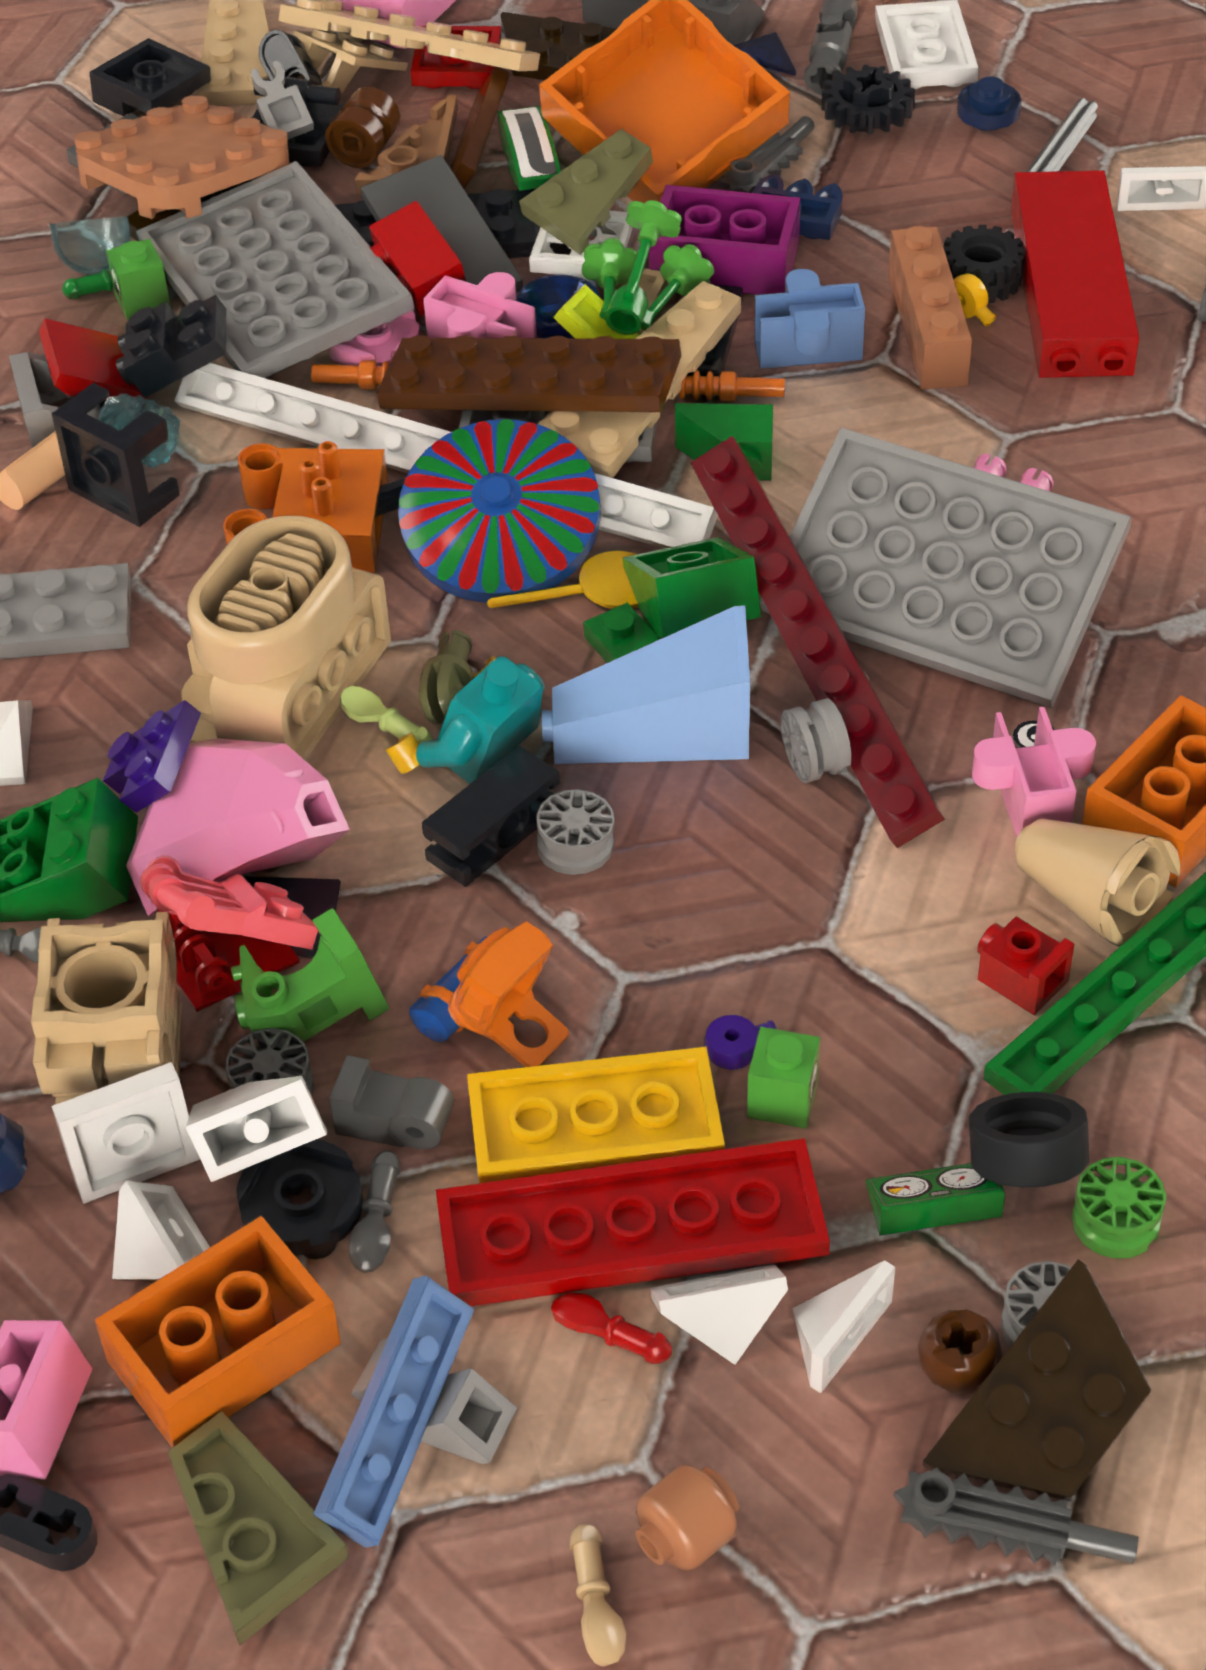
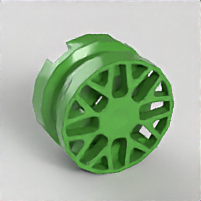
[1071,1157,1167,1259]

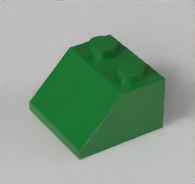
[623,537,761,638]

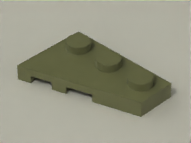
[519,129,653,255]
[168,1411,349,1646]

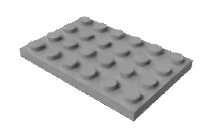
[136,161,415,379]
[760,427,1131,708]

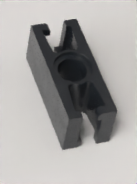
[422,745,560,887]

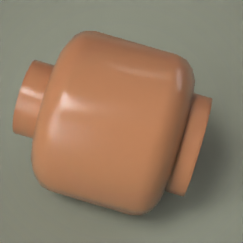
[635,1465,739,1571]

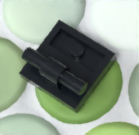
[252,77,345,166]

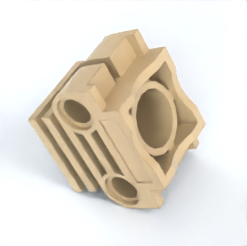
[31,912,183,1105]

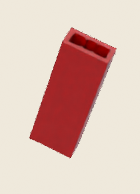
[1011,170,1139,378]

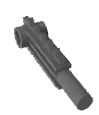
[719,116,814,193]
[894,1467,1139,1566]

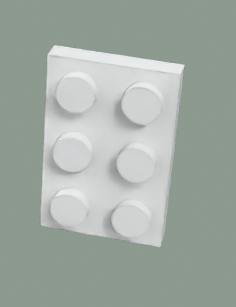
[875,0,979,90]

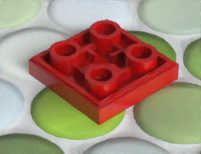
[39,318,149,407]

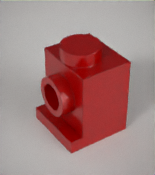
[977,916,1075,1016]

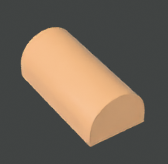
[0,432,65,510]

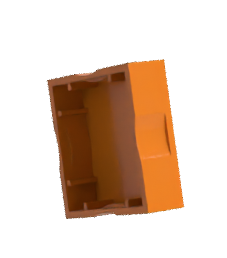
[539,0,790,203]

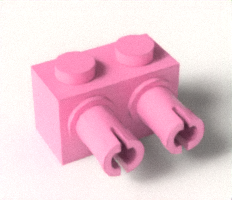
[0,1320,93,1479]

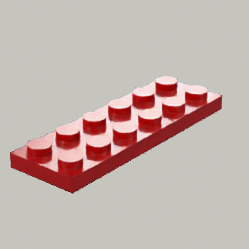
[435,1138,830,1306]

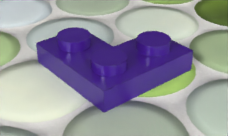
[103,700,201,813]

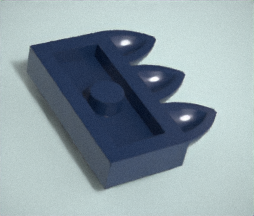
[753,174,843,240]

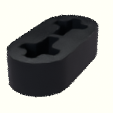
[0,1474,97,1571]

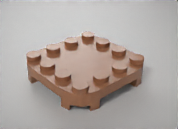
[74,96,289,219]

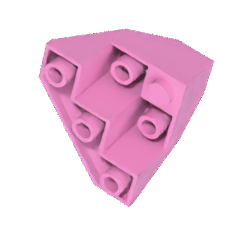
[126,738,350,916]

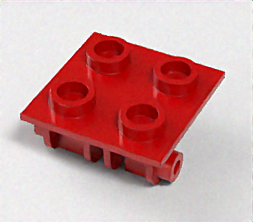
[157,908,300,1012]

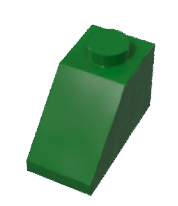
[675,403,773,481]

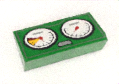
[865,1163,1005,1236]

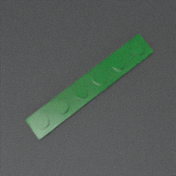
[983,872,1206,1095]

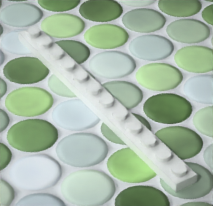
[174,363,718,549]

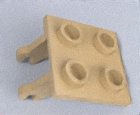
[293,29,408,94]

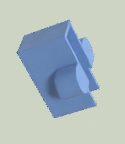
[754,269,865,369]

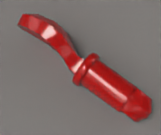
[550,1292,672,1364]

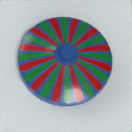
[398,419,601,603]

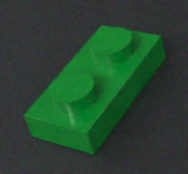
[583,602,660,663]

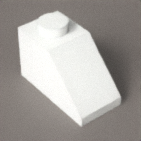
[186,1076,327,1182]

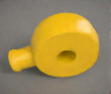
[953,274,996,327]

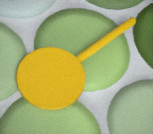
[487,551,639,609]

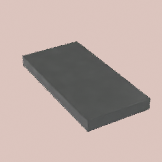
[361,155,523,293]

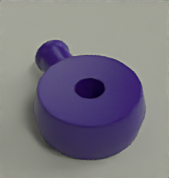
[703,1015,777,1070]

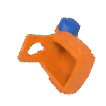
[409,921,569,1067]

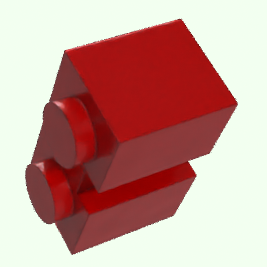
[369,200,466,316]

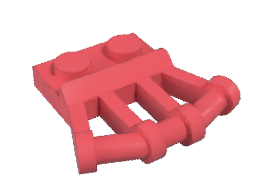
[140,855,318,950]

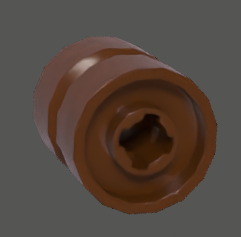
[325,87,401,168]

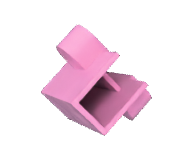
[424,272,537,338]
[972,707,1096,838]

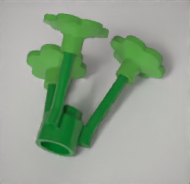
[582,200,714,335]

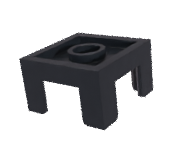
[52,383,180,527]

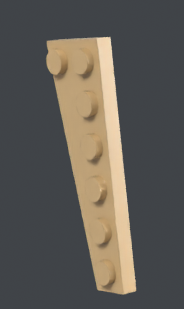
[197,0,270,106]
[278,0,540,71]
[538,281,741,478]

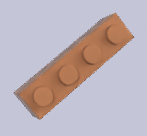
[889,226,972,390]

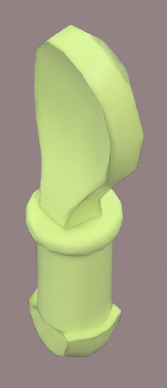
[340,686,432,744]

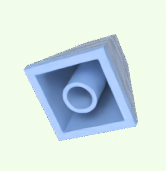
[542,606,750,764]

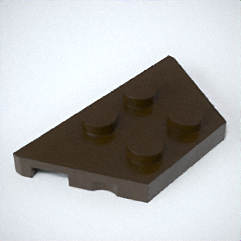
[500,12,616,80]
[923,1259,1151,1501]

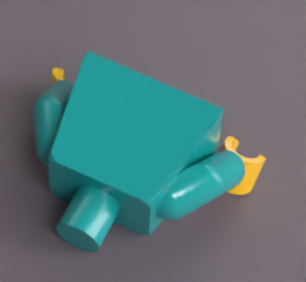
[385,656,545,784]

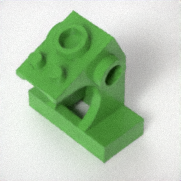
[231,908,390,1042]

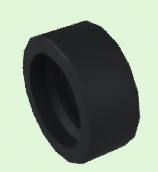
[969,1092,1089,1188]

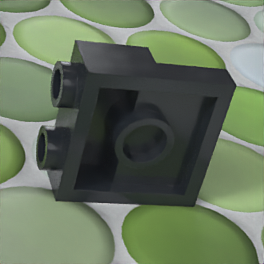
[89,38,211,116]
[116,295,226,398]

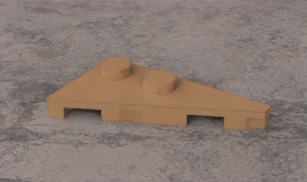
[355,95,458,195]

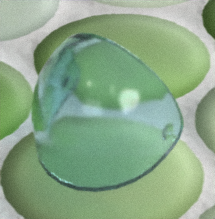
[48,216,130,276]

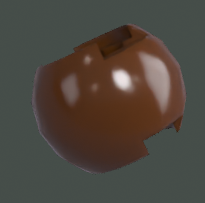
[918,1309,1002,1393]

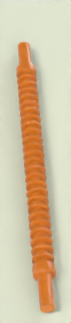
[311,360,785,401]

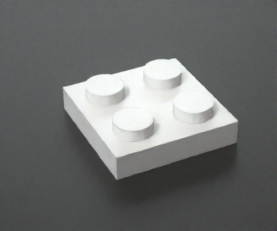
[51,1062,200,1204]

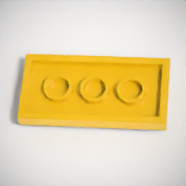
[467,1047,725,1183]

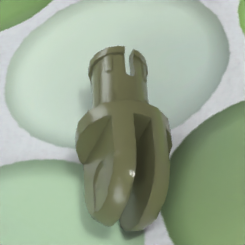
[419,630,474,724]

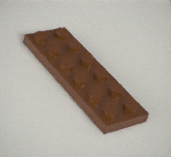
[376,335,682,412]

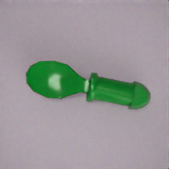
[62,269,113,299]

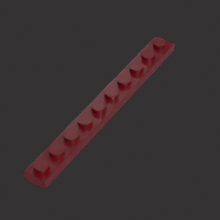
[690,435,945,848]

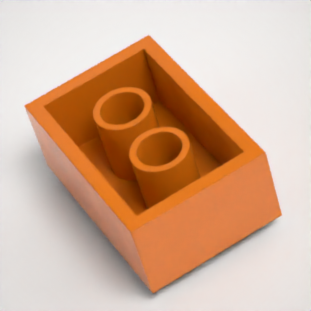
[1082,695,1206,888]
[95,1216,341,1448]

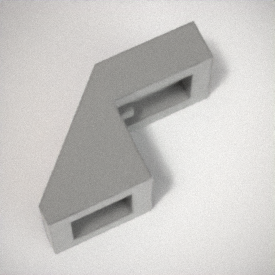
[351,1338,517,1464]

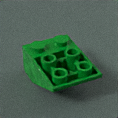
[0,777,138,922]

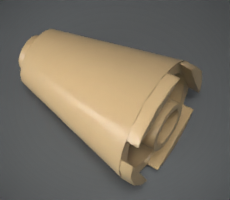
[1015,818,1180,947]

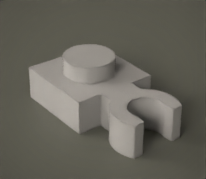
[251,61,314,140]

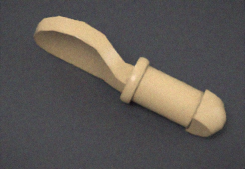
[569,1523,626,1667]

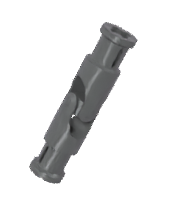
[804,0,858,94]

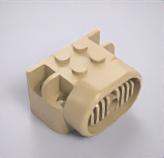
[181,516,391,760]

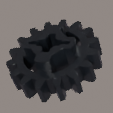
[821,65,915,135]

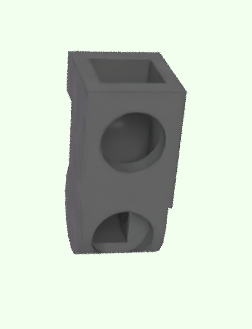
[329,1055,455,1149]

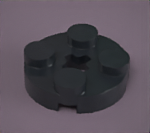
[236,1139,364,1260]

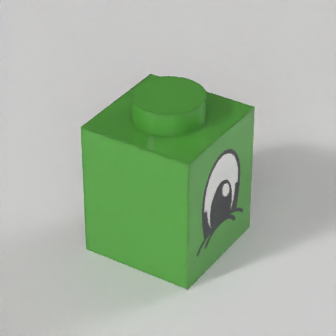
[106,239,171,320]
[747,1027,821,1129]

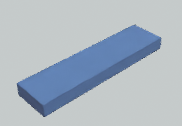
[313,1275,474,1548]

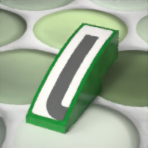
[497,106,561,191]

